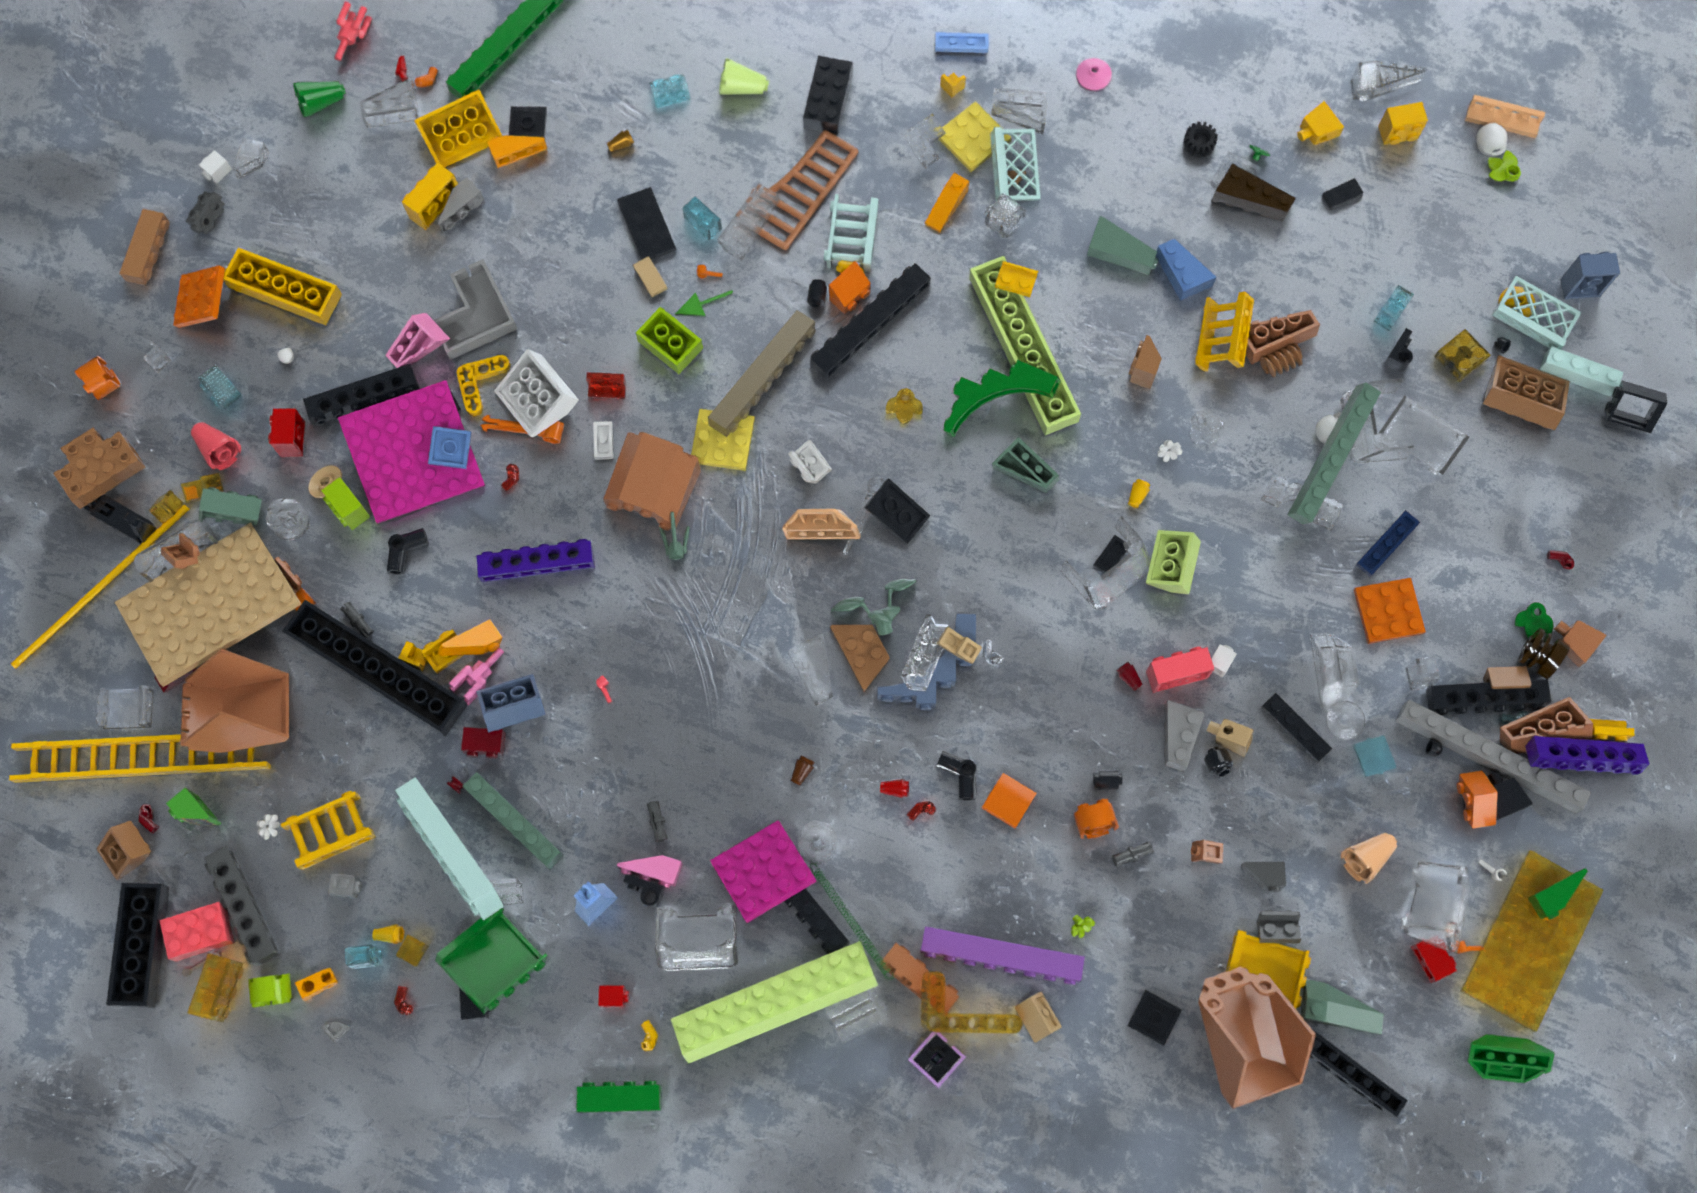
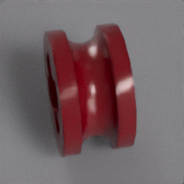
[446,776,464,794]

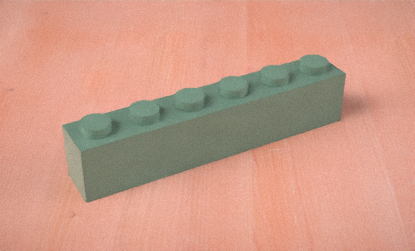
[463,772,564,870]

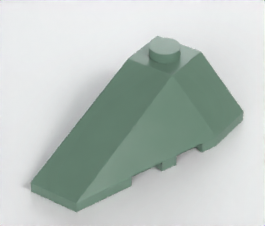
[1300,979,1384,1035]

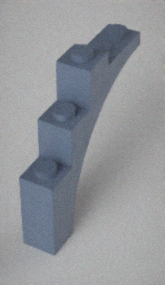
[877,614,976,711]

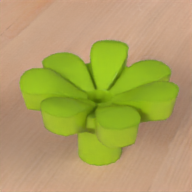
[1071,915,1095,938]

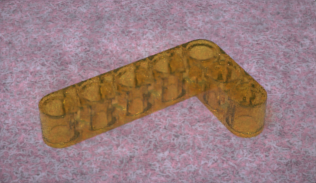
[921,970,1023,1033]

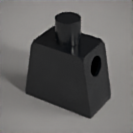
[1488,771,1533,820]

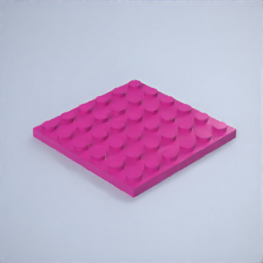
[338,380,485,524]

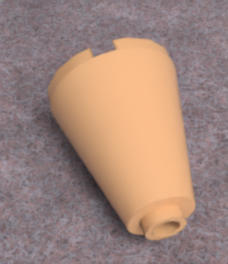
[1341,833,1397,884]

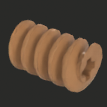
[1260,343,1303,377]

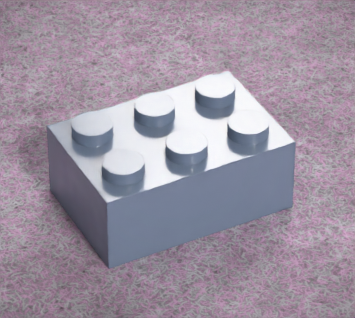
[1560,251,1620,299]
[476,674,546,732]

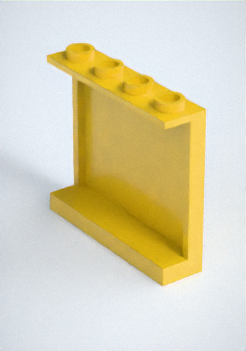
[1225,930,1311,1009]

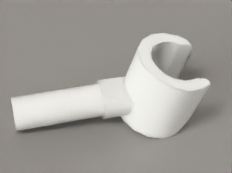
[1478,859,1507,881]

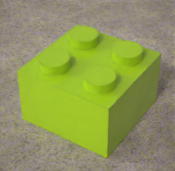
[321,477,370,530]

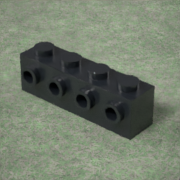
[784,888,849,954]

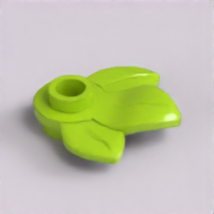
[1488,150,1521,182]

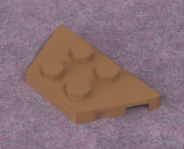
[830,625,890,692]

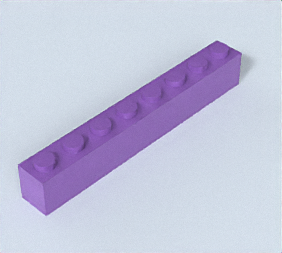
[920,926,1085,985]

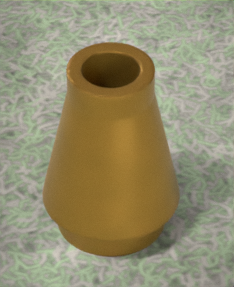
[607,130,634,153]

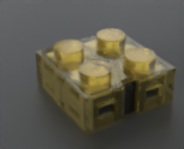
[1434,329,1491,382]

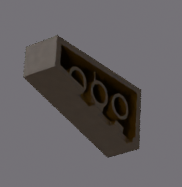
[1211,163,1296,222]

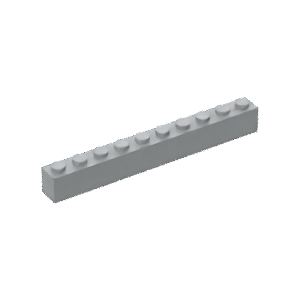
[1395,700,1591,814]

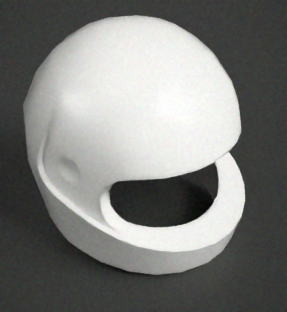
[1476,123,1507,157]
[1315,412,1342,444]

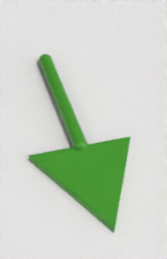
[675,290,733,316]

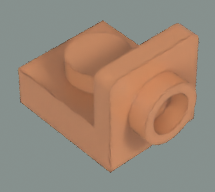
[1191,840,1223,864]

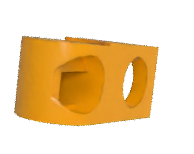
[295,968,338,1002]

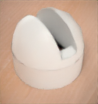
[277,348,294,364]

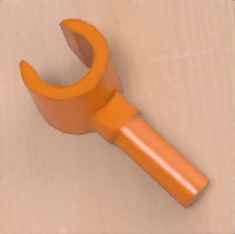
[697,265,723,278]
[1453,940,1483,954]

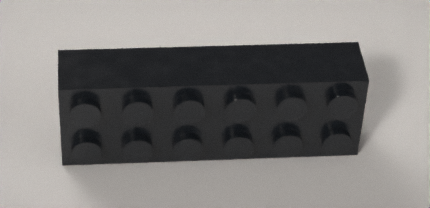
[106,883,170,1008]

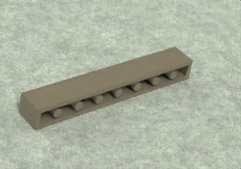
[708,310,816,437]

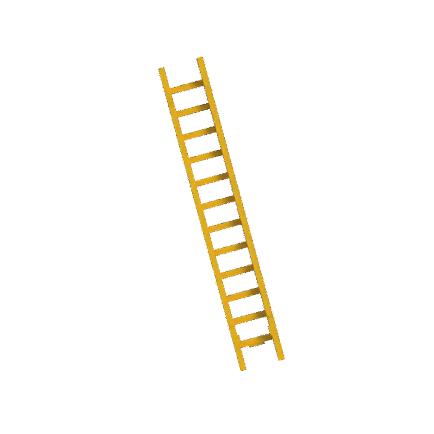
[9,734,271,783]

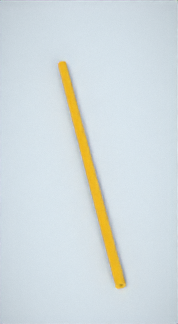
[10,504,190,669]

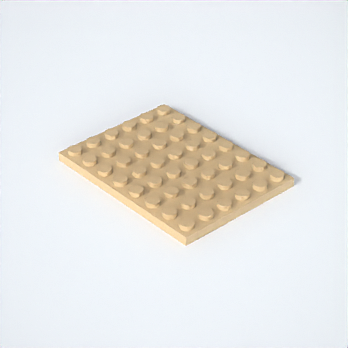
[115,522,302,687]

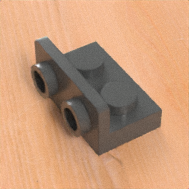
[1257,910,1301,943]

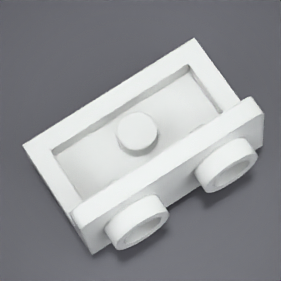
[788,440,832,484]

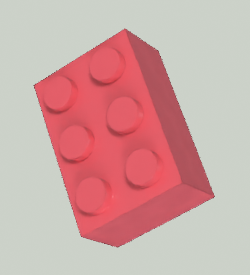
[1146,646,1215,693]
[159,902,235,962]

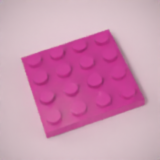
[710,820,817,923]

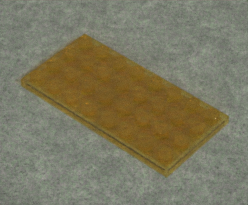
[1460,850,1603,1032]

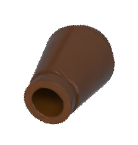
[790,755,815,786]

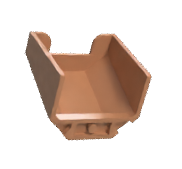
[603,432,701,531]

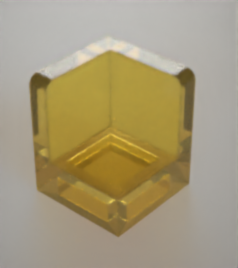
[149,490,183,524]
[396,935,429,967]

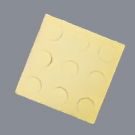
[935,101,1011,172]
[691,409,755,471]

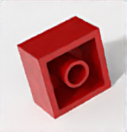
[268,408,306,457]

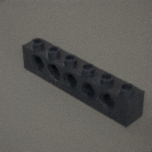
[303,364,420,425]
[1426,679,1551,715]
[1309,1028,1408,1118]

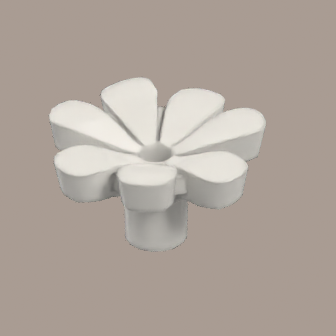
[1158,440,1183,462]
[257,814,280,840]

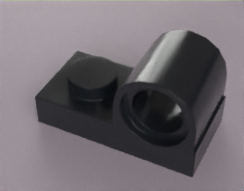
[1384,328,1413,371]
[623,874,665,909]

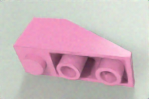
[617,855,683,888]

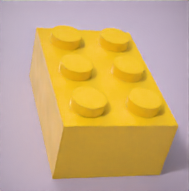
[402,163,458,230]

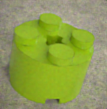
[248,973,292,1008]

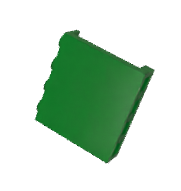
[435,908,547,1013]

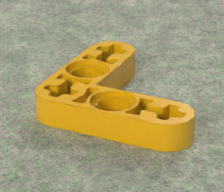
[457,355,511,417]

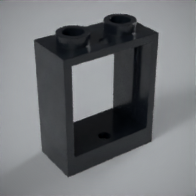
[1604,380,1667,433]

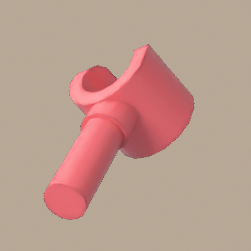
[596,675,612,703]

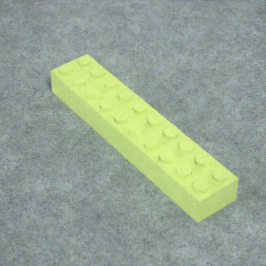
[969,256,1081,436]
[671,941,878,1064]

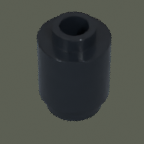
[807,279,827,308]
[1093,770,1123,790]

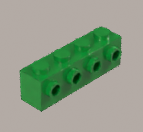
[576,1081,661,1113]

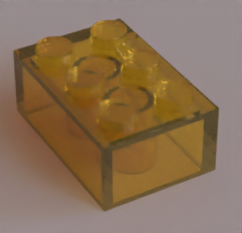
[187,953,244,1023]

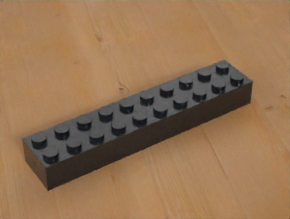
[282,600,467,737]

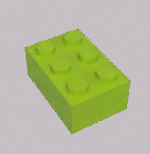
[635,307,703,374]

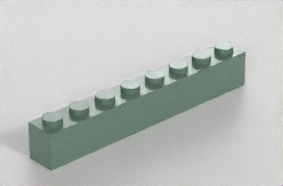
[1287,382,1381,525]

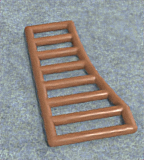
[737,130,859,250]

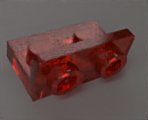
[586,372,626,399]

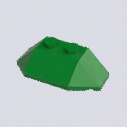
[1467,1034,1555,1083]

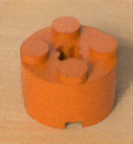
[75,356,120,400]
[1074,799,1119,839]

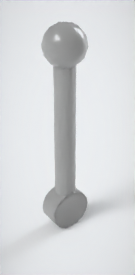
[182,951,221,977]

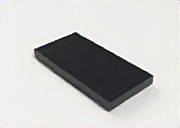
[617,187,677,260]

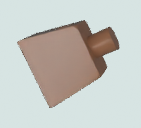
[1554,620,1607,667]

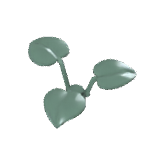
[831,579,917,635]

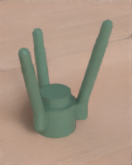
[659,512,690,560]

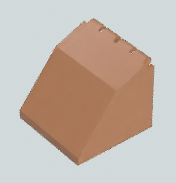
[180,649,289,753]

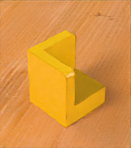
[940,72,966,98]
[398,641,428,671]

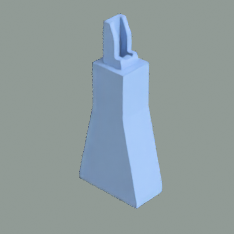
[574,881,618,926]

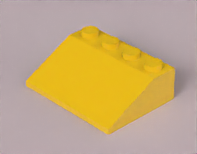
[414,90,502,168]

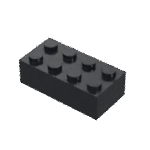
[803,55,853,135]

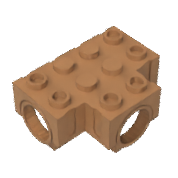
[53,427,145,509]

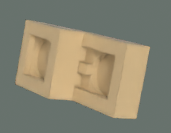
[633,256,668,297]
[936,627,982,664]

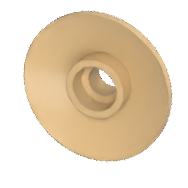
[308,465,342,498]

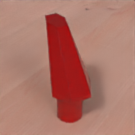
[395,56,408,82]

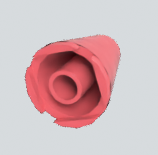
[191,422,241,470]

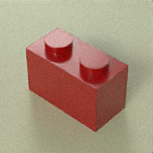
[1411,934,1457,983]

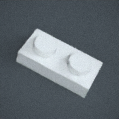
[593,421,614,460]

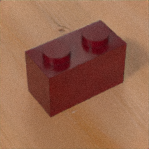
[461,727,506,759]

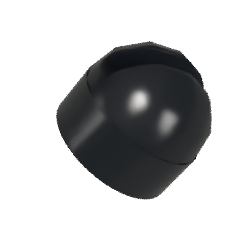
[1494,337,1511,354]
[1425,739,1443,756]

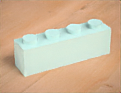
[1539,346,1624,397]

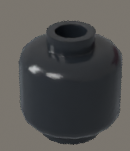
[1204,747,1233,777]

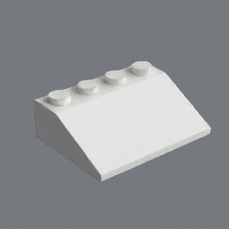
[494,349,579,438]

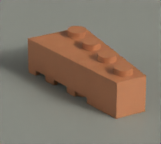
[1246,310,1320,365]
[1500,697,1593,754]
[880,943,959,1017]

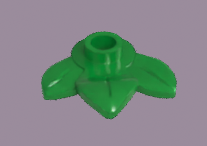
[1514,602,1554,638]

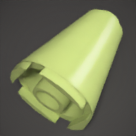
[719,58,769,95]

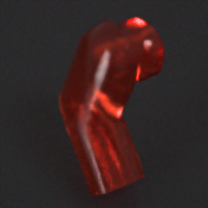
[907,801,936,821]

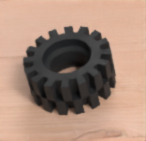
[1183,121,1218,157]

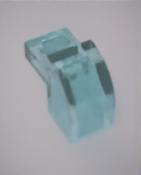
[1374,285,1414,331]

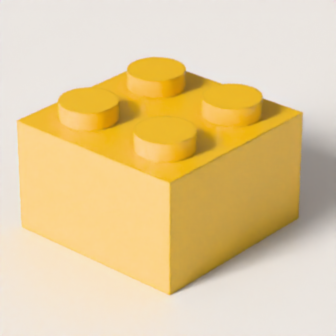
[1378,102,1428,145]

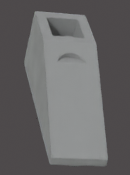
[437,177,484,233]

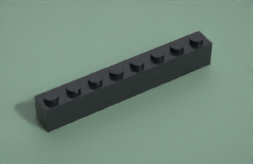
[810,263,931,380]

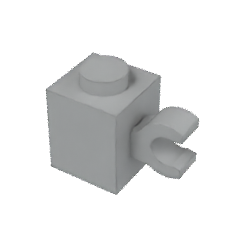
[328,873,362,898]

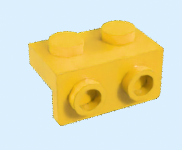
[421,629,464,674]
[1589,719,1635,742]

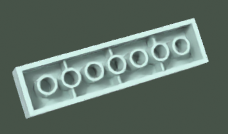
[395,777,504,920]

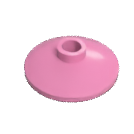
[1076,58,1112,91]

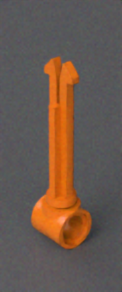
[480,415,564,444]

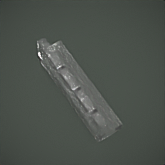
[901,614,949,691]

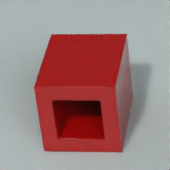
[598,986,629,1008]

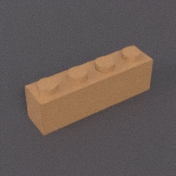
[119,209,169,286]

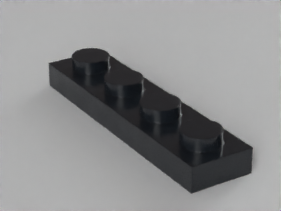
[1261,693,1333,763]

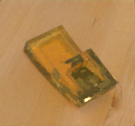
[181,473,224,503]

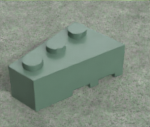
[992,437,1060,493]
[199,487,262,526]

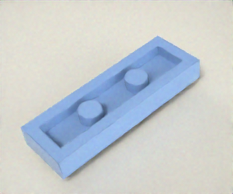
[935,32,989,53]

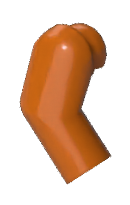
[414,67,438,88]

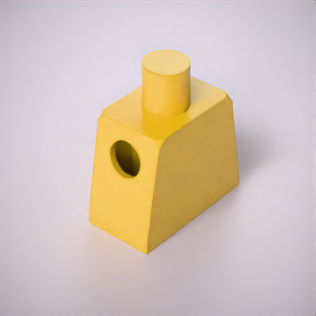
[1297,101,1344,145]

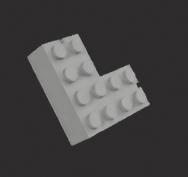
[433,259,517,360]

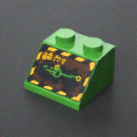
[166,788,221,826]

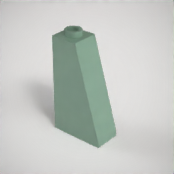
[1087,216,1158,275]

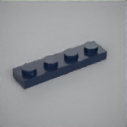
[1356,510,1420,577]

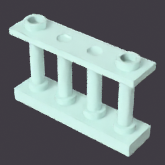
[824,194,878,272]

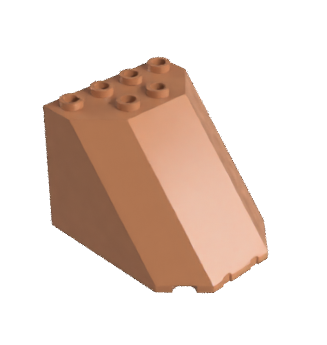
[1198,967,1316,1109]

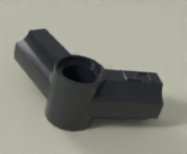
[387,528,429,575]
[936,751,976,801]

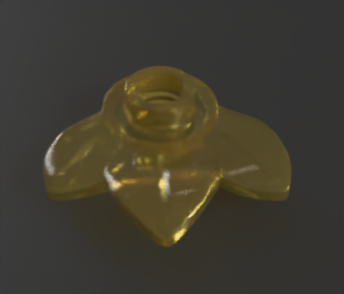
[886,388,923,424]

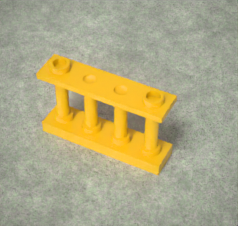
[1195,291,1254,372]
[281,791,376,870]

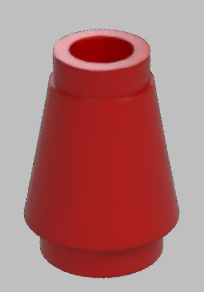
[880,779,909,798]

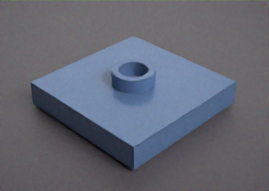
[428,426,472,469]

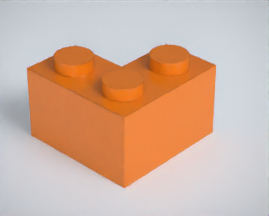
[1456,770,1498,829]

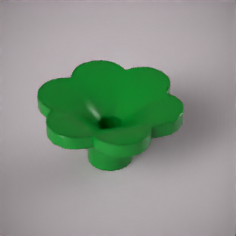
[1249,144,1270,161]

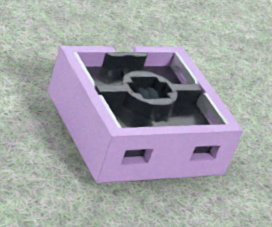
[908,1029,966,1088]

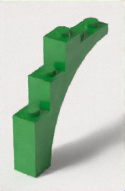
[943,360,1061,437]

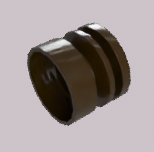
[1517,628,1570,679]

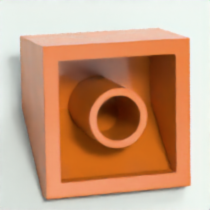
[829,261,871,314]

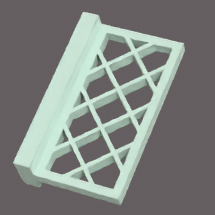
[990,127,1041,203]
[1492,276,1581,349]

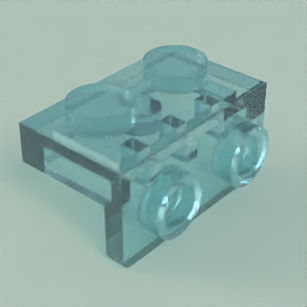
[649,74,690,108]

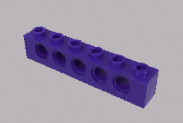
[476,539,595,582]
[1525,736,1650,775]

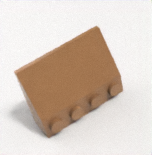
[1483,355,1570,430]

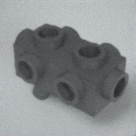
[185,191,225,234]

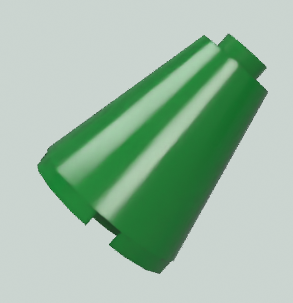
[293,81,346,117]

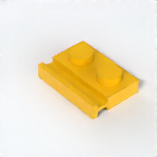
[995,261,1038,297]

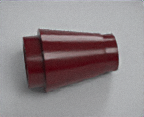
[1116,662,1143,691]

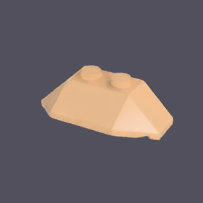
[782,509,861,540]

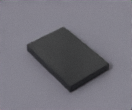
[864,478,931,545]

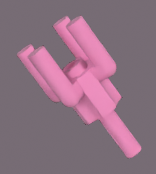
[449,648,504,706]

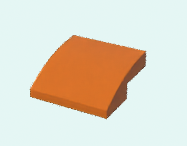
[982,773,1037,829]

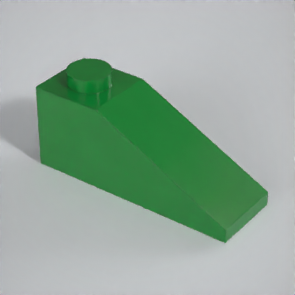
[1528,868,1588,920]

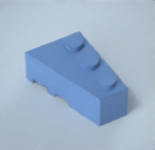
[1156,239,1216,301]

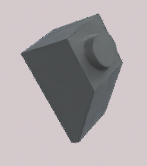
[1241,862,1286,892]

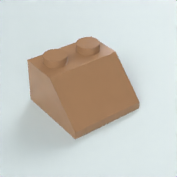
[96,820,151,880]

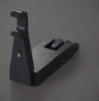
[84,495,157,544]

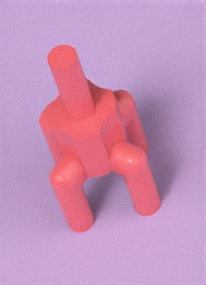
[334,2,372,61]

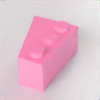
[385,313,450,368]

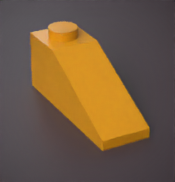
[487,135,547,168]
[925,173,969,233]
[438,619,503,656]

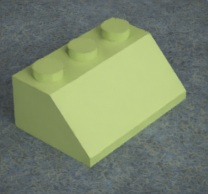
[1146,530,1201,594]

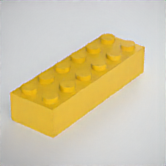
[223,247,342,326]

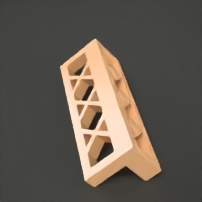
[1465,95,1545,138]

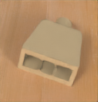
[1207,719,1254,757]

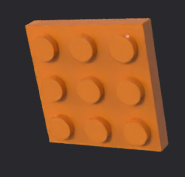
[173,265,225,328]
[1354,578,1426,644]

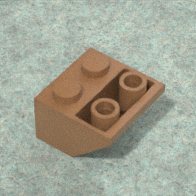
[1128,335,1162,389]

